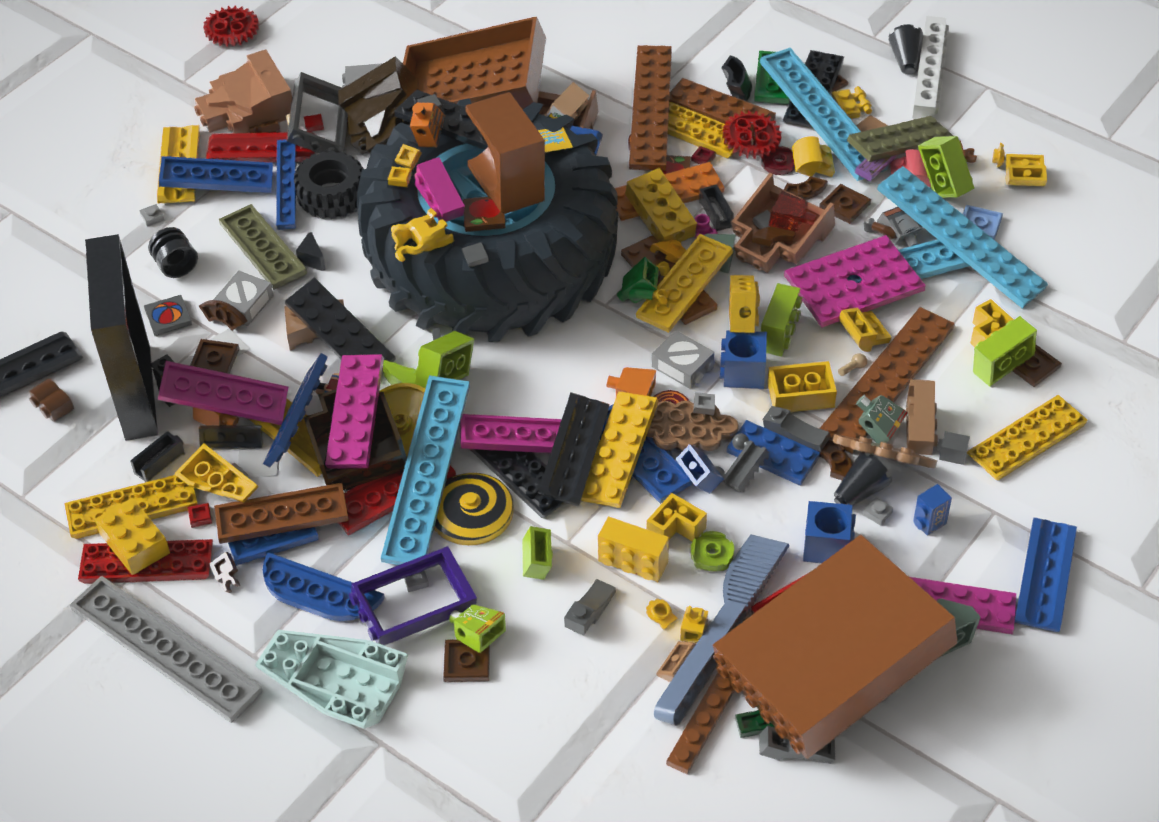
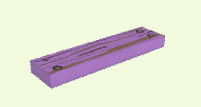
[854,154,900,181]

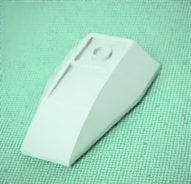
[255,630,408,729]

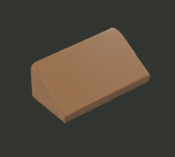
[656,641,696,682]

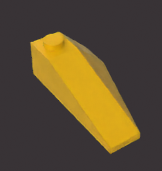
[175,443,258,502]

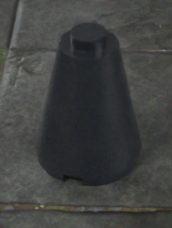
[888,24,923,75]
[834,452,893,506]

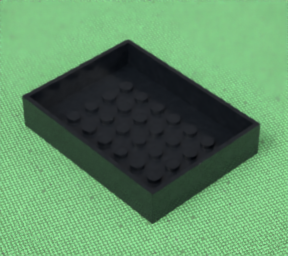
[85,234,158,441]

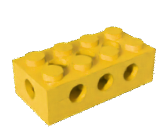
[625,168,697,242]
[729,275,760,333]

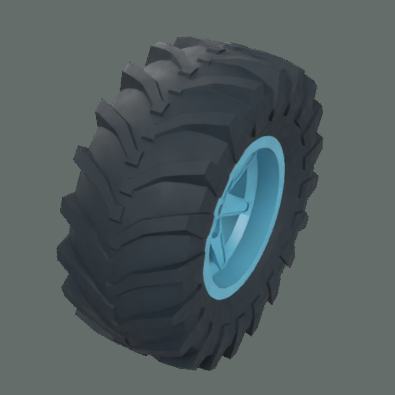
[357,98,618,342]

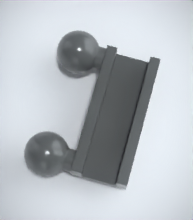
[715,434,769,493]

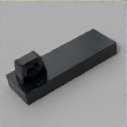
[198,425,263,448]

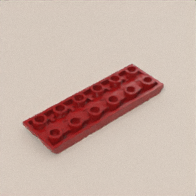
[206,132,316,163]
[78,539,213,584]

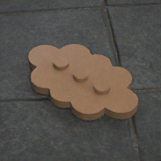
[646,401,739,451]
[832,434,938,469]

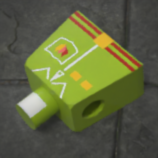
[449,605,506,653]

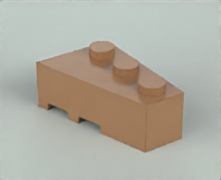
[284,299,344,351]
[906,379,938,455]

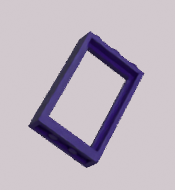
[349,546,477,646]

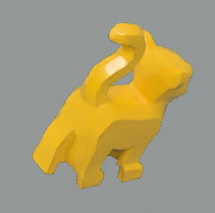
[391,208,454,262]

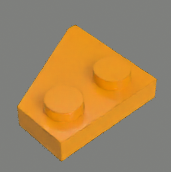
[650,240,686,264]

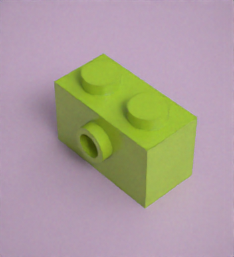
[522,526,553,580]

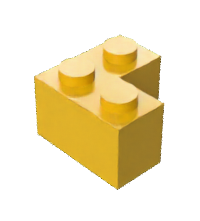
[970,299,1014,347]
[646,493,707,541]

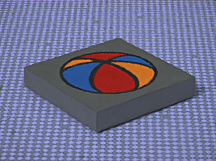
[143,294,192,336]

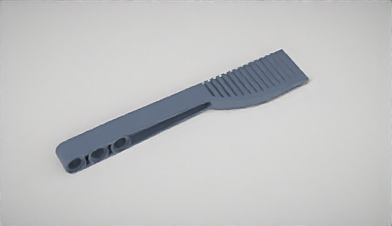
[654,534,789,726]

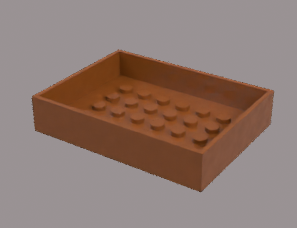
[403,16,546,109]

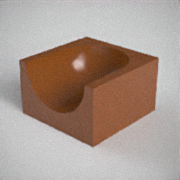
[466,92,545,214]

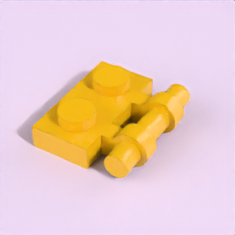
[832,86,872,119]

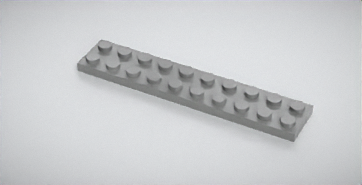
[70,576,263,723]

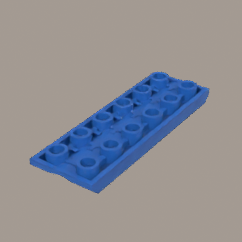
[1014,517,1077,632]

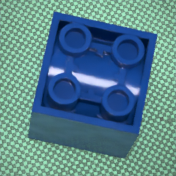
[720,330,767,389]
[803,501,856,563]

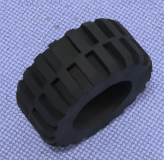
[294,151,364,219]

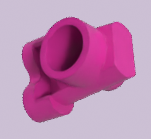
[695,214,718,238]

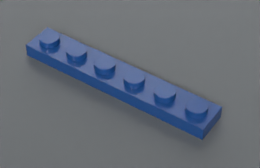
[276,139,296,230]

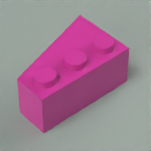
[415,157,465,222]

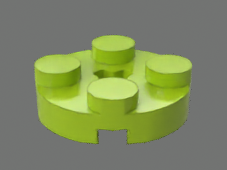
[691,531,734,571]

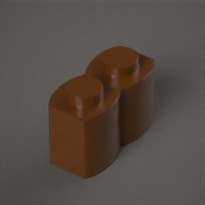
[29,378,75,422]

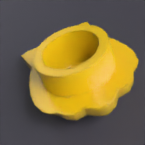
[992,142,1005,167]
[646,599,678,629]

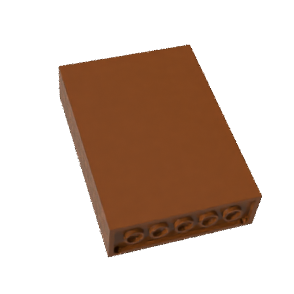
[712,534,957,759]

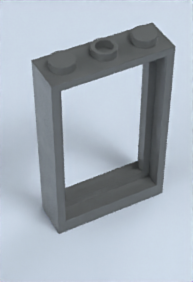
[287,72,348,154]

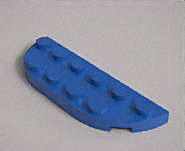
[262,552,385,621]

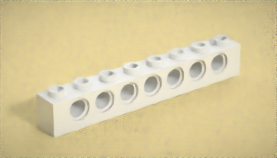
[912,15,949,119]

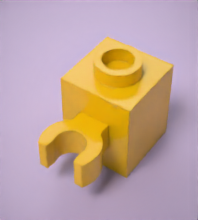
[680,606,709,644]

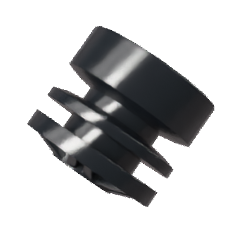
[148,227,198,278]

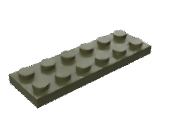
[847,116,953,162]
[219,204,307,290]

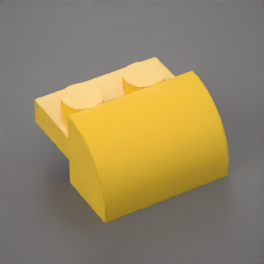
[792,136,835,177]
[1005,154,1047,186]
[839,308,892,352]

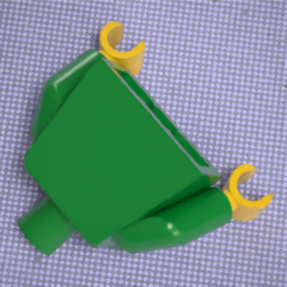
[617,257,670,304]

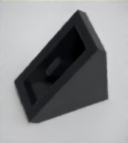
[296,232,326,271]

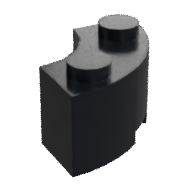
[721,55,752,101]

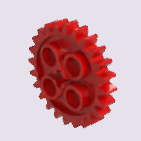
[203,5,259,47]
[722,110,782,159]

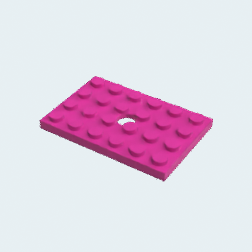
[784,235,926,328]

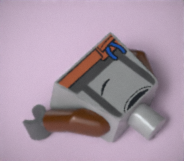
[864,206,923,247]

